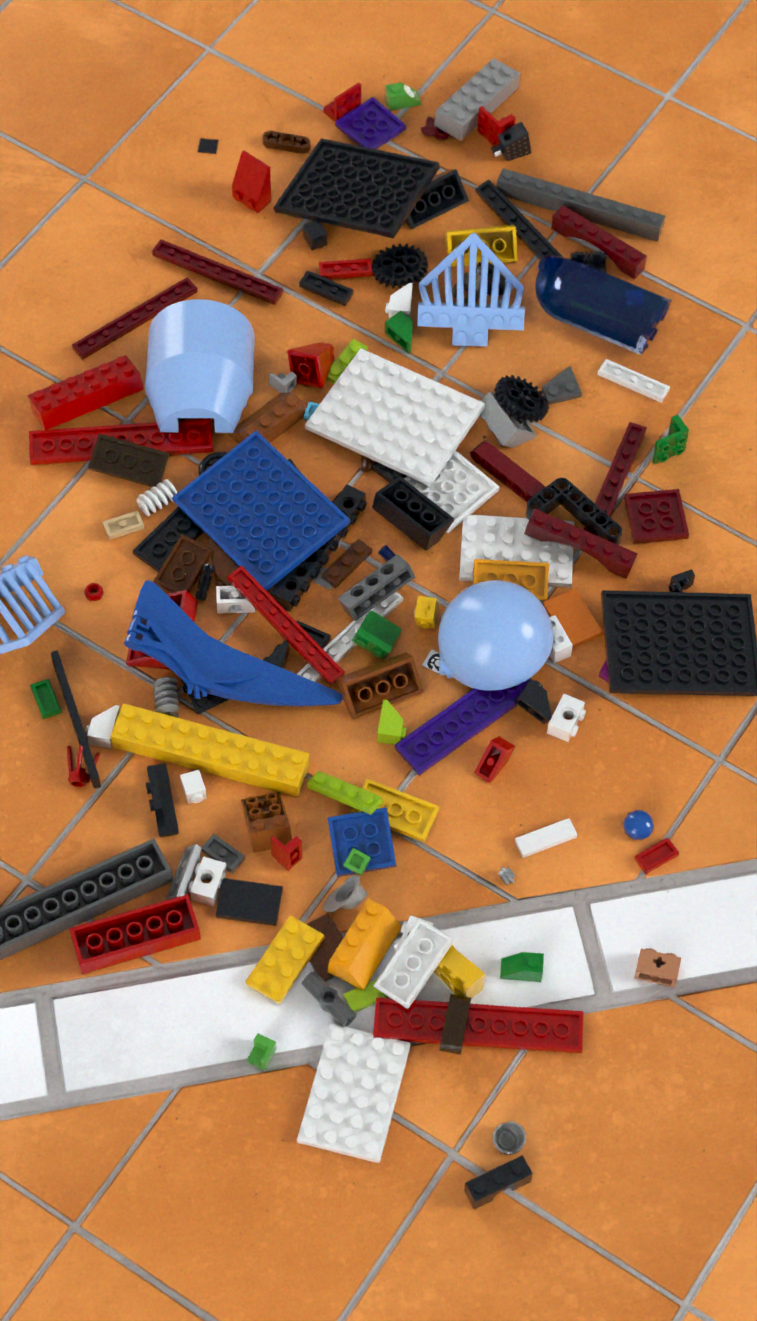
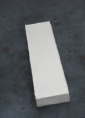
[598,359,670,403]

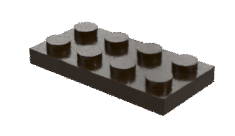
[88,434,170,487]

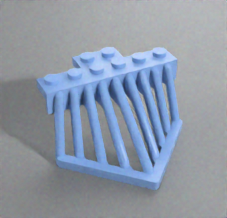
[417,233,525,347]
[0,555,66,654]

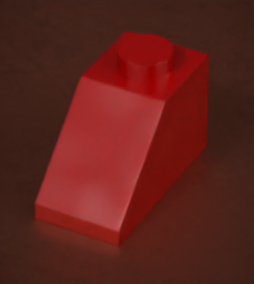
[474,736,515,783]

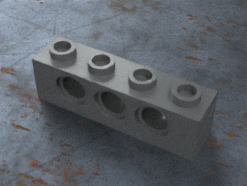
[338,554,415,621]

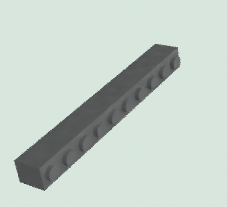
[497,168,665,242]

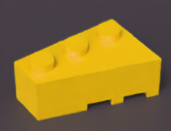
[434,945,485,999]

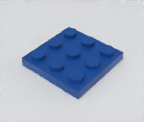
[327,807,397,877]

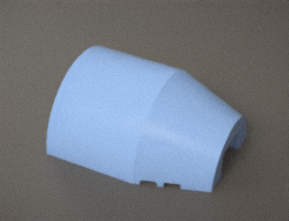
[145,299,255,433]

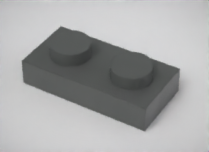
[201,834,245,874]

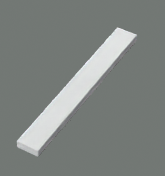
[297,592,404,683]

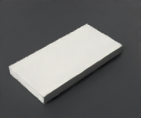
[374,918,454,1009]

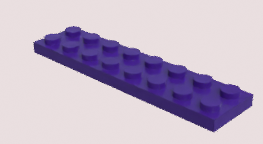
[394,678,531,775]

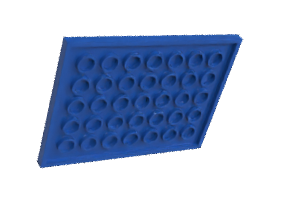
[172,430,351,591]

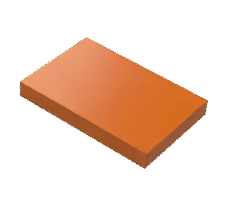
[542,588,603,648]

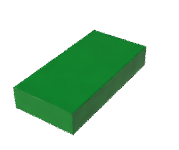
[30,679,61,719]

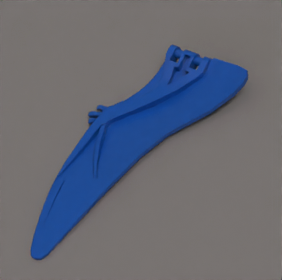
[124,580,343,706]

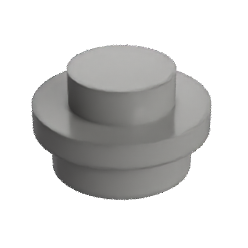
[498,866,516,885]

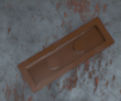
[321,539,372,589]

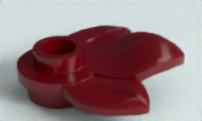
[421,117,450,141]

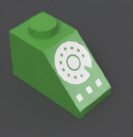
[385,82,421,111]

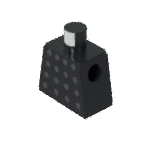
[491,122,531,161]

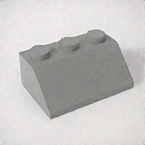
[480,391,537,448]

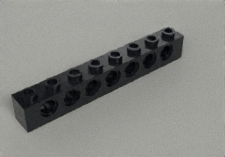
[270,484,367,612]

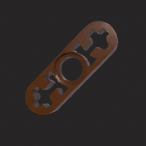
[263,131,310,154]

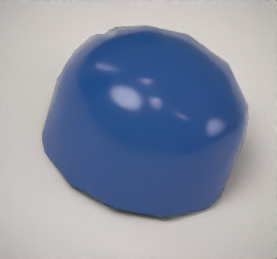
[623,810,654,840]

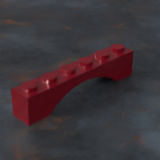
[551,205,647,280]
[524,509,638,579]

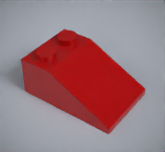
[232,150,271,213]

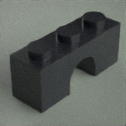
[464,1155,533,1209]

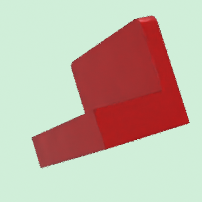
[271,836,302,871]

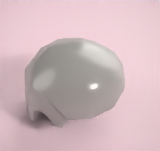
[492,1121,526,1155]

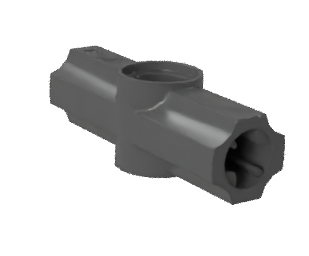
[302,971,357,1027]

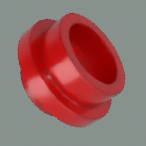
[84,583,104,601]

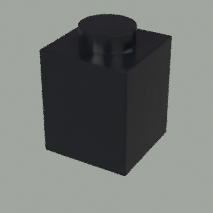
[303,220,327,250]

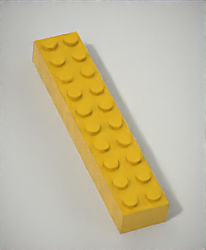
[110,703,310,798]

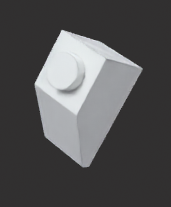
[385,283,412,319]
[85,705,120,749]

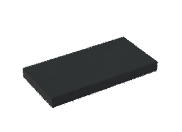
[133,507,203,572]

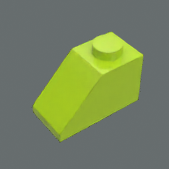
[377,699,407,745]

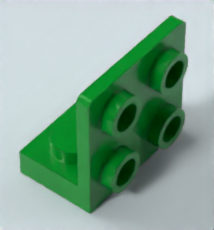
[652,414,689,464]

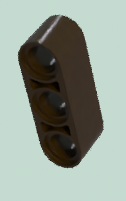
[440,994,471,1055]

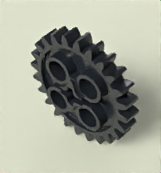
[372,243,428,289]
[494,375,549,423]

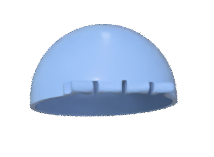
[438,580,554,691]

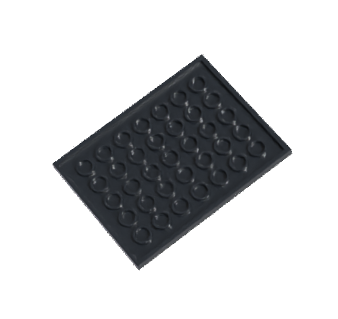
[273,138,440,238]
[601,590,757,696]

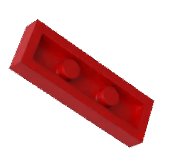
[319,258,372,279]

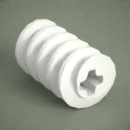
[136,479,177,517]

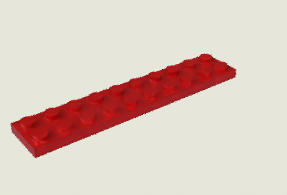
[29,418,213,465]
[373,997,583,1053]

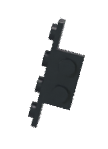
[146,763,179,837]

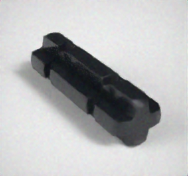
[195,564,214,601]

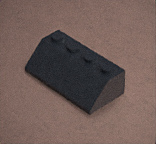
[405,169,469,229]
[372,476,454,551]

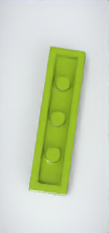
[307,771,383,815]

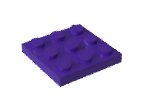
[335,97,406,149]

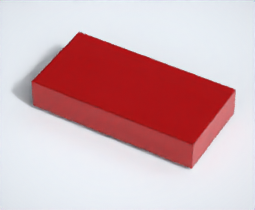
[634,837,679,874]

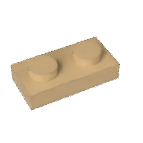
[103,510,144,540]

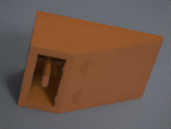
[241,792,292,853]

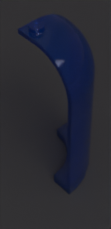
[535,256,672,355]

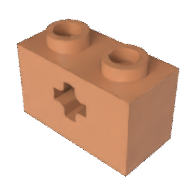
[634,948,681,988]

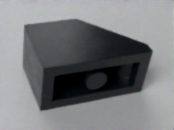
[513,679,552,724]

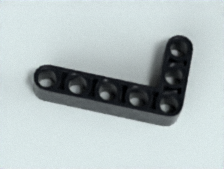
[526,478,623,545]

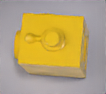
[414,596,439,629]

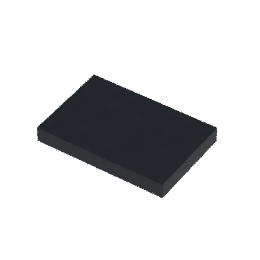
[216,878,283,926]

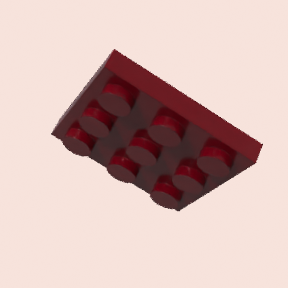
[624,489,689,544]

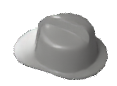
[323,875,368,912]

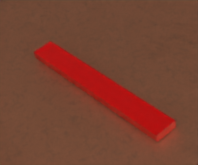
[227,565,345,686]

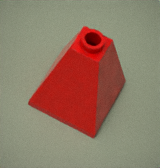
[287,342,334,388]

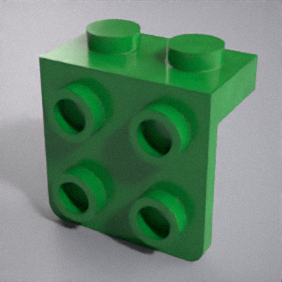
[352,611,401,660]

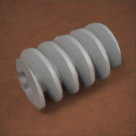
[153,677,179,718]

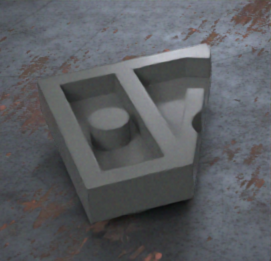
[542,366,582,405]

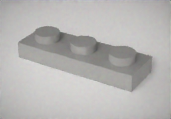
[166,844,202,900]

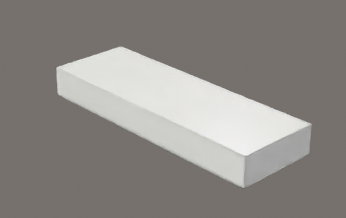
[514,818,578,858]

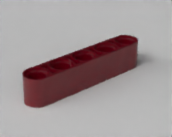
[470,440,545,502]

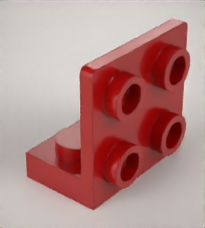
[323,82,361,122]
[477,106,516,146]

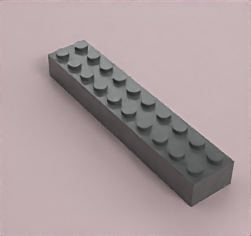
[0,838,173,960]

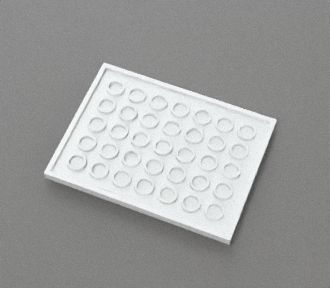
[305,348,485,486]

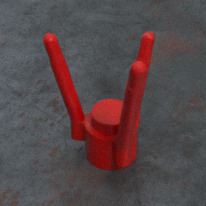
[67,746,100,787]

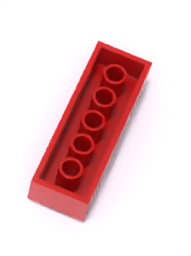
[28,355,144,431]
[69,894,201,975]

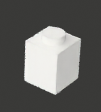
[180,770,207,804]

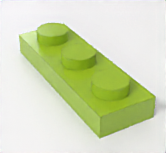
[326,339,368,384]

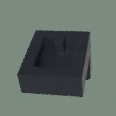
[669,569,695,592]

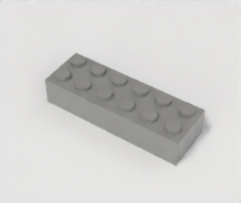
[434,58,520,141]

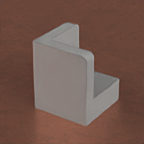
[269,371,297,393]

